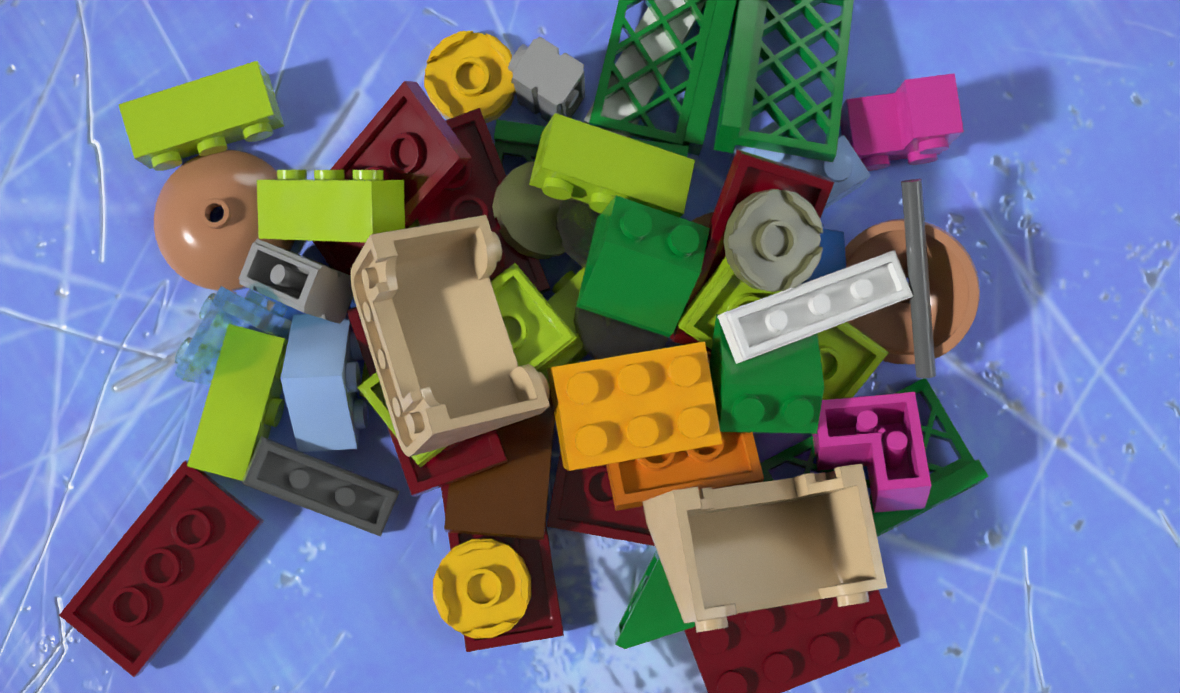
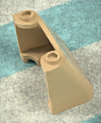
[350,215,550,457]
[643,464,887,632]

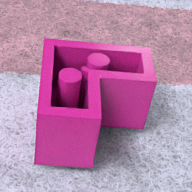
[840,73,964,171]
[812,392,931,513]

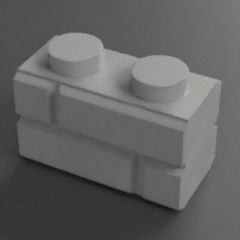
[508,37,585,123]
[239,239,353,324]

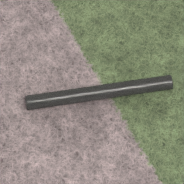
[901,179,936,378]

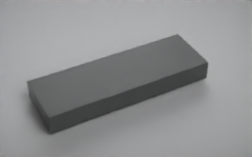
[242,436,400,537]

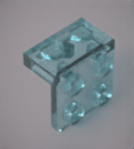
[174,286,292,385]

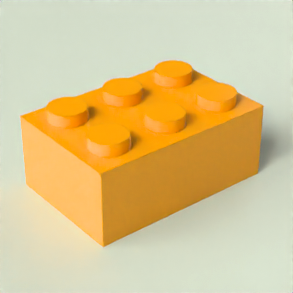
[547,341,722,471]

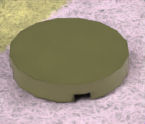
[492,162,590,260]
[723,189,823,292]

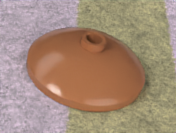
[154,150,295,291]
[845,219,980,364]

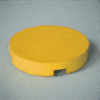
[424,31,516,123]
[433,538,532,638]

